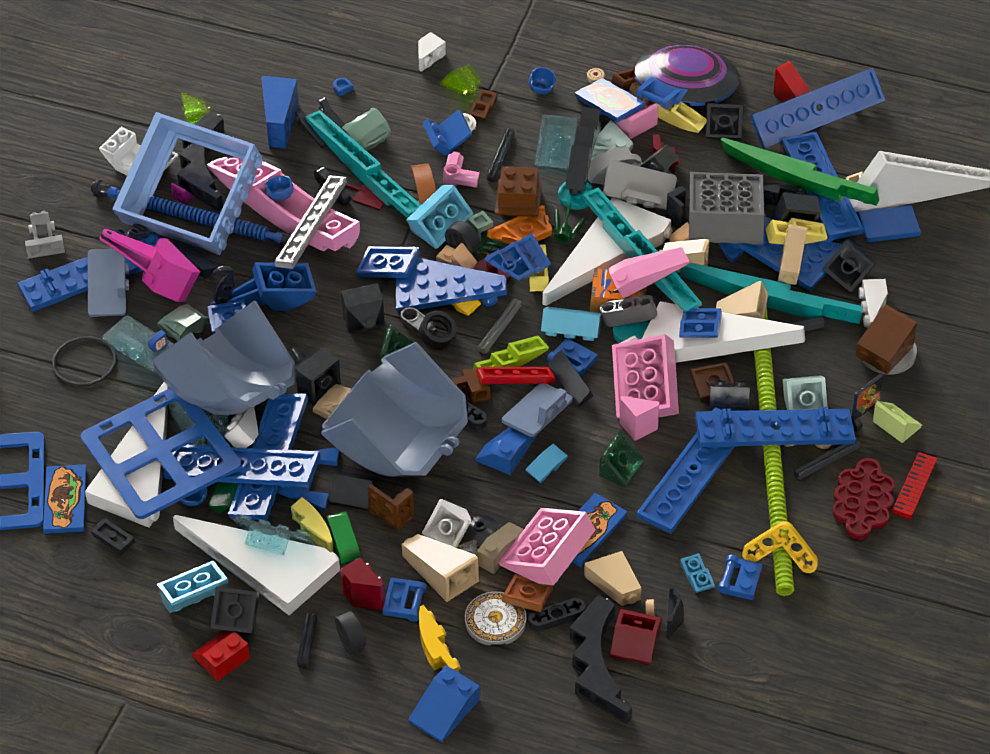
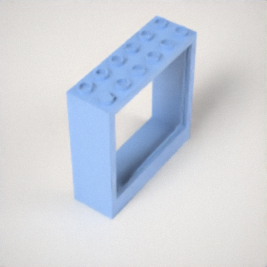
[112,112,263,255]

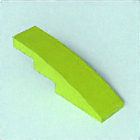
[473,336,549,370]

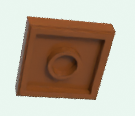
[502,574,553,612]

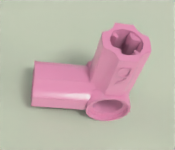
[443,152,479,187]

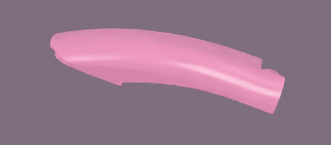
[207,157,360,251]

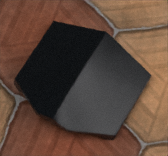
[666,587,684,637]

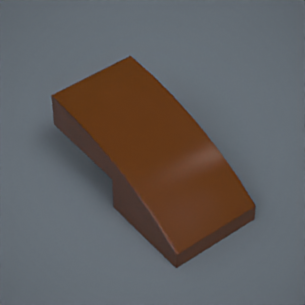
[469,89,498,120]

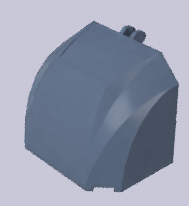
[151,301,294,415]
[321,342,468,477]

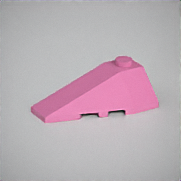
[609,247,690,298]

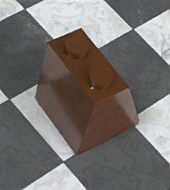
[856,304,917,374]

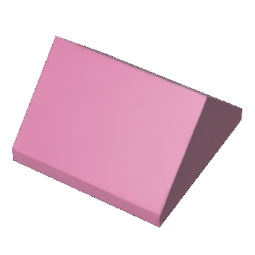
[614,104,658,139]
[619,396,660,441]

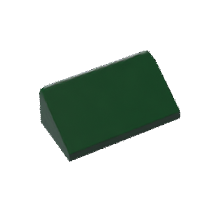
[208,482,239,514]

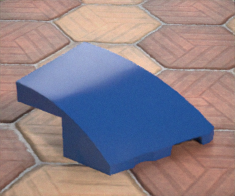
[484,233,551,281]

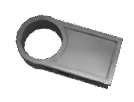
[401,307,437,337]

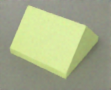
[873,401,922,443]

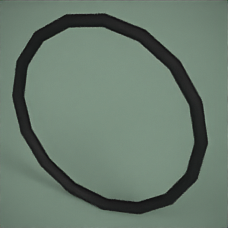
[52,336,117,387]

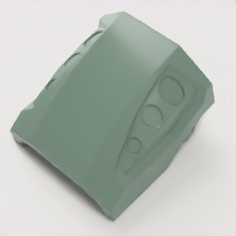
[342,108,391,151]
[157,304,210,341]

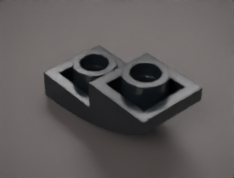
[763,184,799,205]

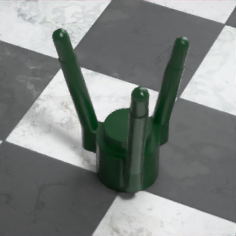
[554,204,585,243]

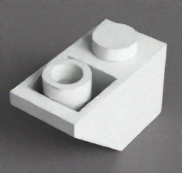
[418,32,446,72]

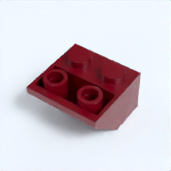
[340,557,386,610]
[610,609,661,665]

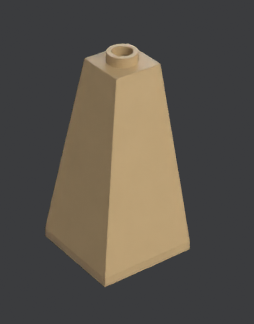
[402,534,479,602]

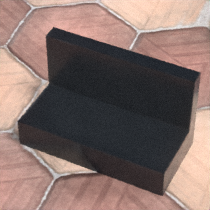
[666,186,686,229]

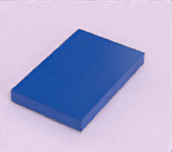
[858,205,921,242]
[356,246,420,278]

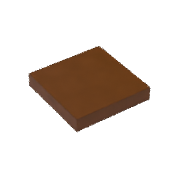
[690,362,734,402]

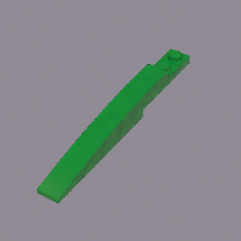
[721,137,880,206]

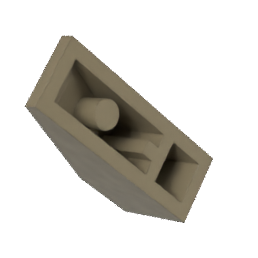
[477,522,524,574]

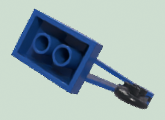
[210,262,316,311]

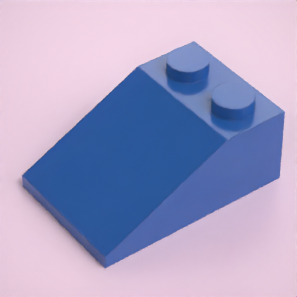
[408,665,480,743]

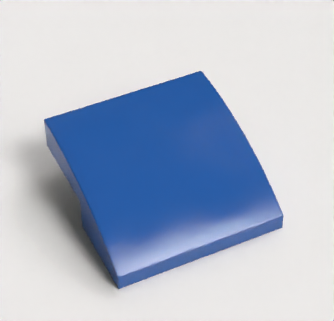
[679,308,722,338]

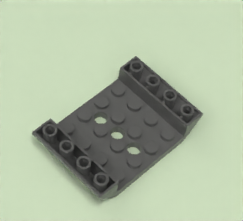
[689,172,764,245]

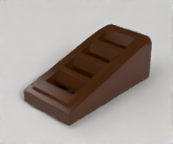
[611,68,641,91]

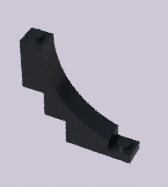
[565,107,605,195]
[177,111,225,211]
[570,595,632,724]

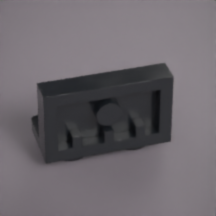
[710,380,750,410]

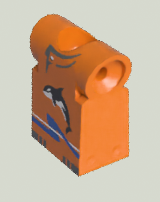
[590,268,647,313]

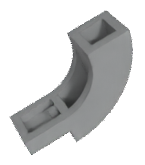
[588,147,643,184]

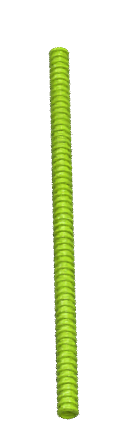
[754,306,794,596]

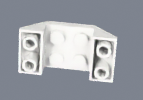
[99,127,178,175]

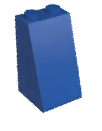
[261,76,299,149]

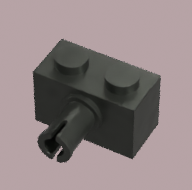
[639,144,679,183]

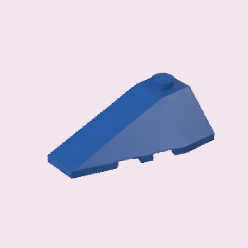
[476,427,538,475]

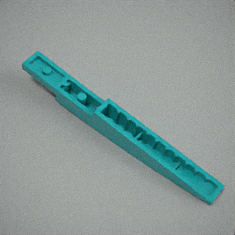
[305,110,421,218]
[583,187,702,313]
[680,263,863,324]

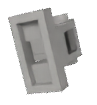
[25,210,65,259]

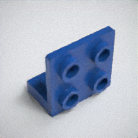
[422,110,472,156]

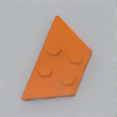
[487,205,552,244]

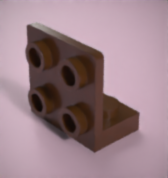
[367,484,415,531]

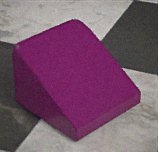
[171,183,194,204]

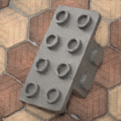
[603,160,677,210]

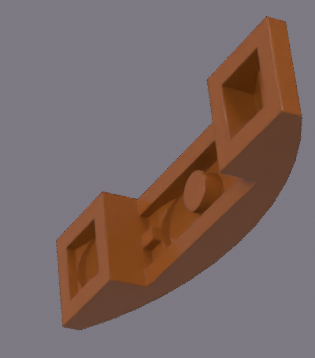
[410,163,436,205]

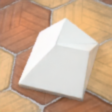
[422,499,471,548]

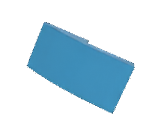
[525,444,568,483]
[679,553,715,593]

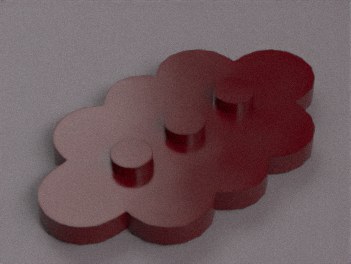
[832,458,895,540]

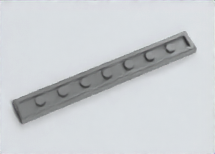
[275,175,347,269]

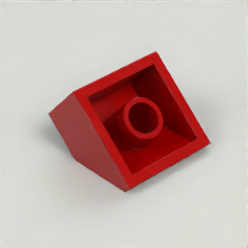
[191,631,250,681]

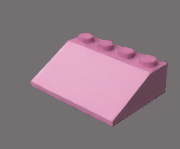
[612,334,679,419]
[498,508,596,585]

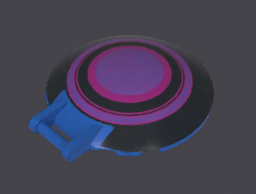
[635,44,739,109]

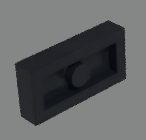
[91,518,135,555]

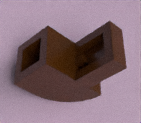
[451,369,490,404]

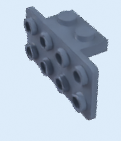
[88,249,129,317]
[502,384,573,437]

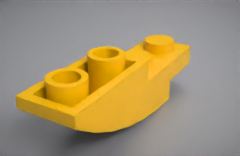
[419,605,460,673]

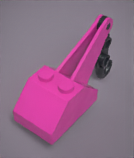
[100,224,200,302]

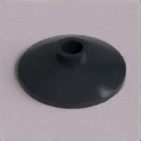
[462,515,500,548]

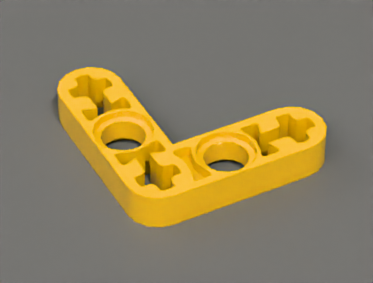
[742,521,818,573]

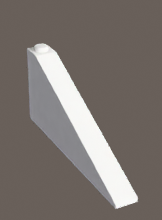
[849,151,990,212]
[543,198,672,306]
[642,302,805,363]
[85,382,169,527]
[173,515,340,615]

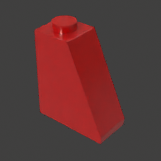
[773,61,811,103]

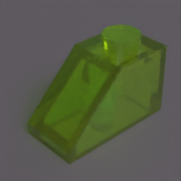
[440,64,482,95]
[180,92,211,124]

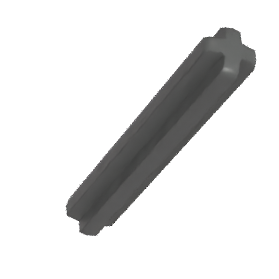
[478,298,521,354]

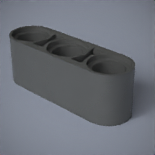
[600,295,658,327]

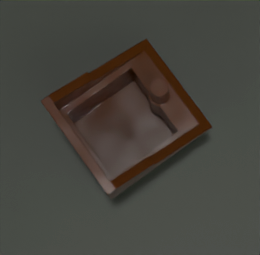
[495,166,542,218]

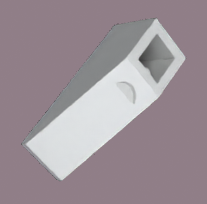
[858,279,888,329]
[224,407,258,448]

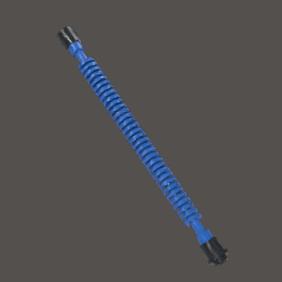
[91,179,292,246]

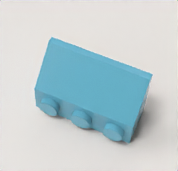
[406,185,474,249]
[541,307,603,341]
[157,560,228,613]

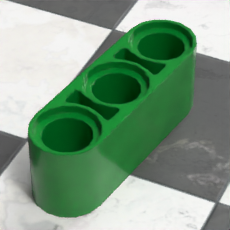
[326,511,360,564]

